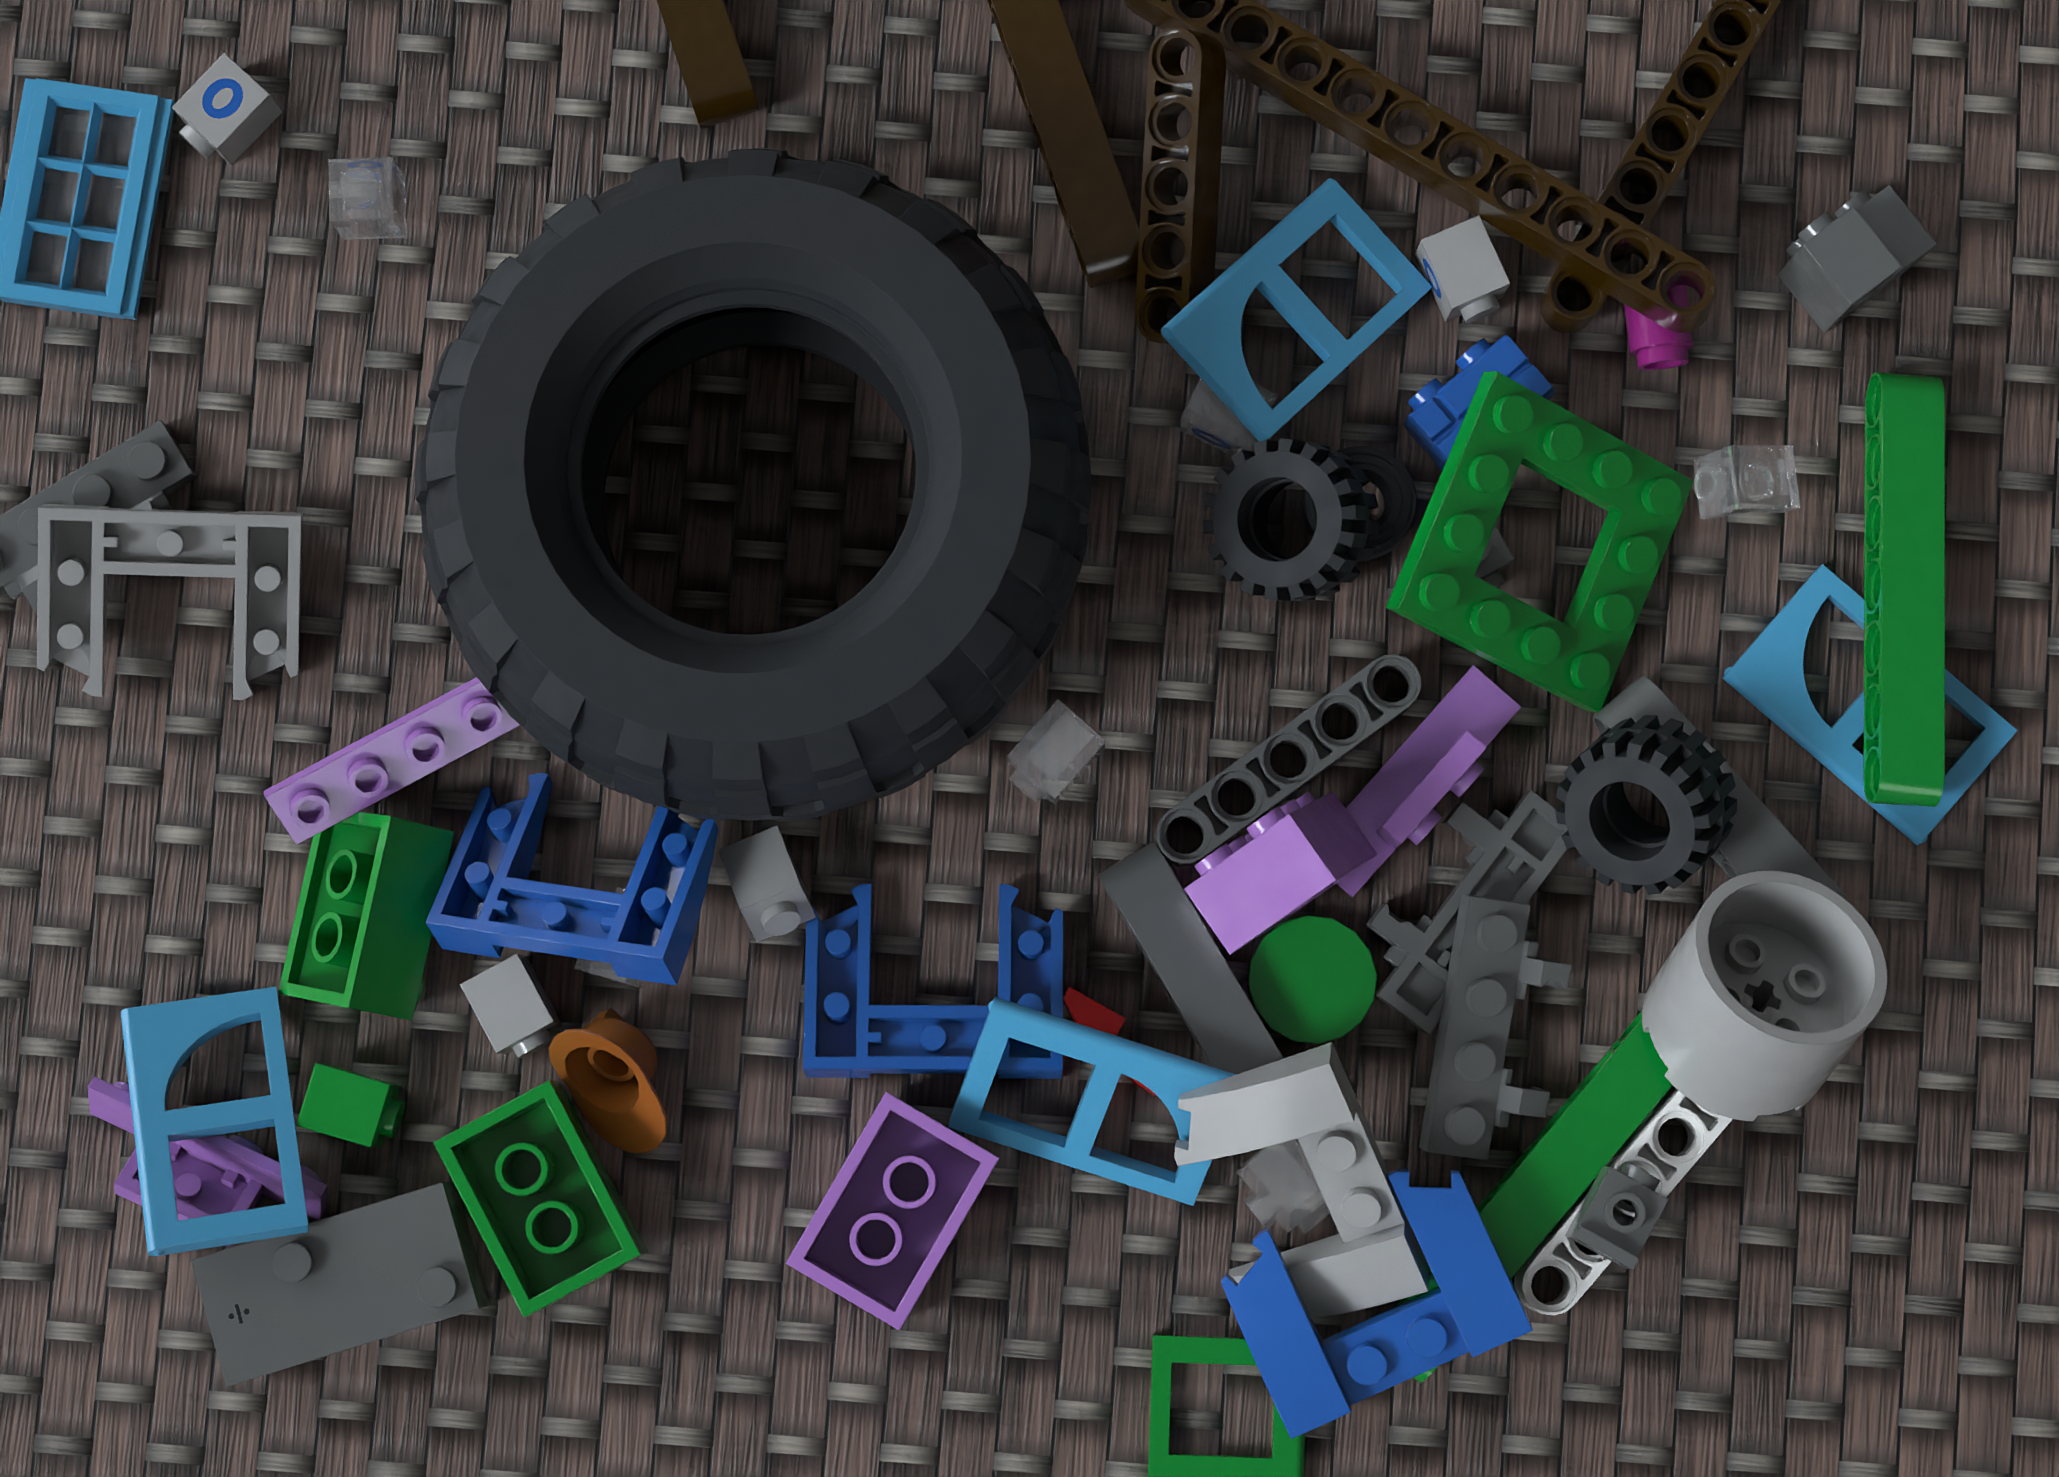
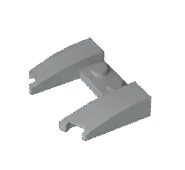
[37,504,303,700]
[1174,1042,1430,1318]

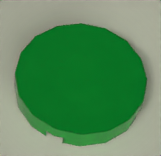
[1247,916,1377,1044]

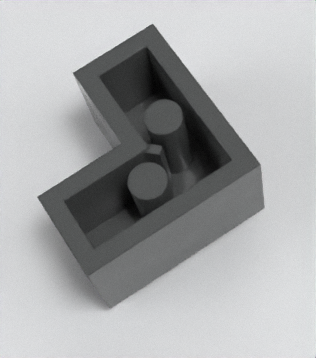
[1778,185,1937,333]

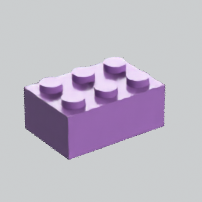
[1184,791,1378,955]
[786,1092,1000,1330]

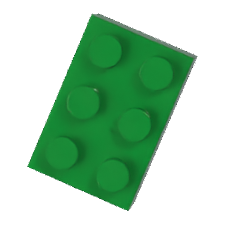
[433,1080,649,1317]

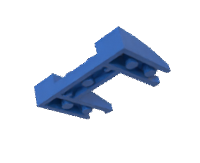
[425,773,719,986]
[803,884,1063,1079]
[1221,1169,1533,1439]

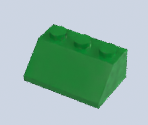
[278,812,454,1021]

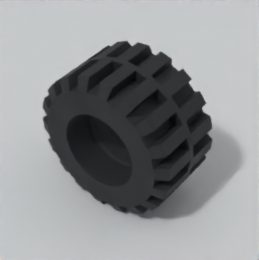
[1203,438,1380,601]
[1555,715,1738,895]

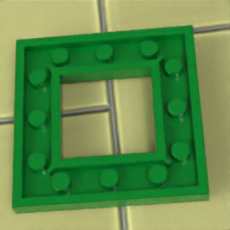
[1386,371,1694,712]

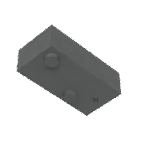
[191,1182,491,1387]

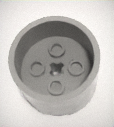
[1642,871,1887,1121]

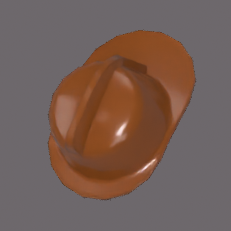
[549,1008,667,1153]

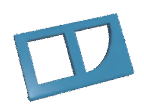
[1161,178,1432,442]
[1722,564,2018,846]
[120,987,309,1256]
[948,997,1237,1206]

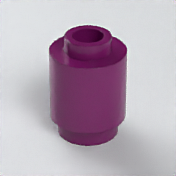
[1624,285,1693,371]

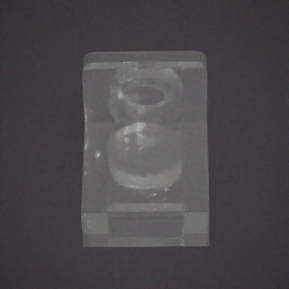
[1694,445,1800,520]

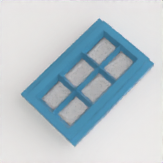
[0,78,175,320]

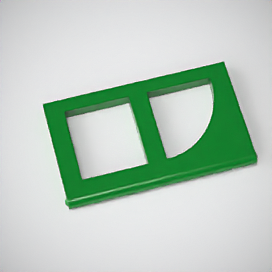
[1148,1334,1305,1477]

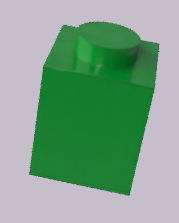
[296,1063,405,1147]

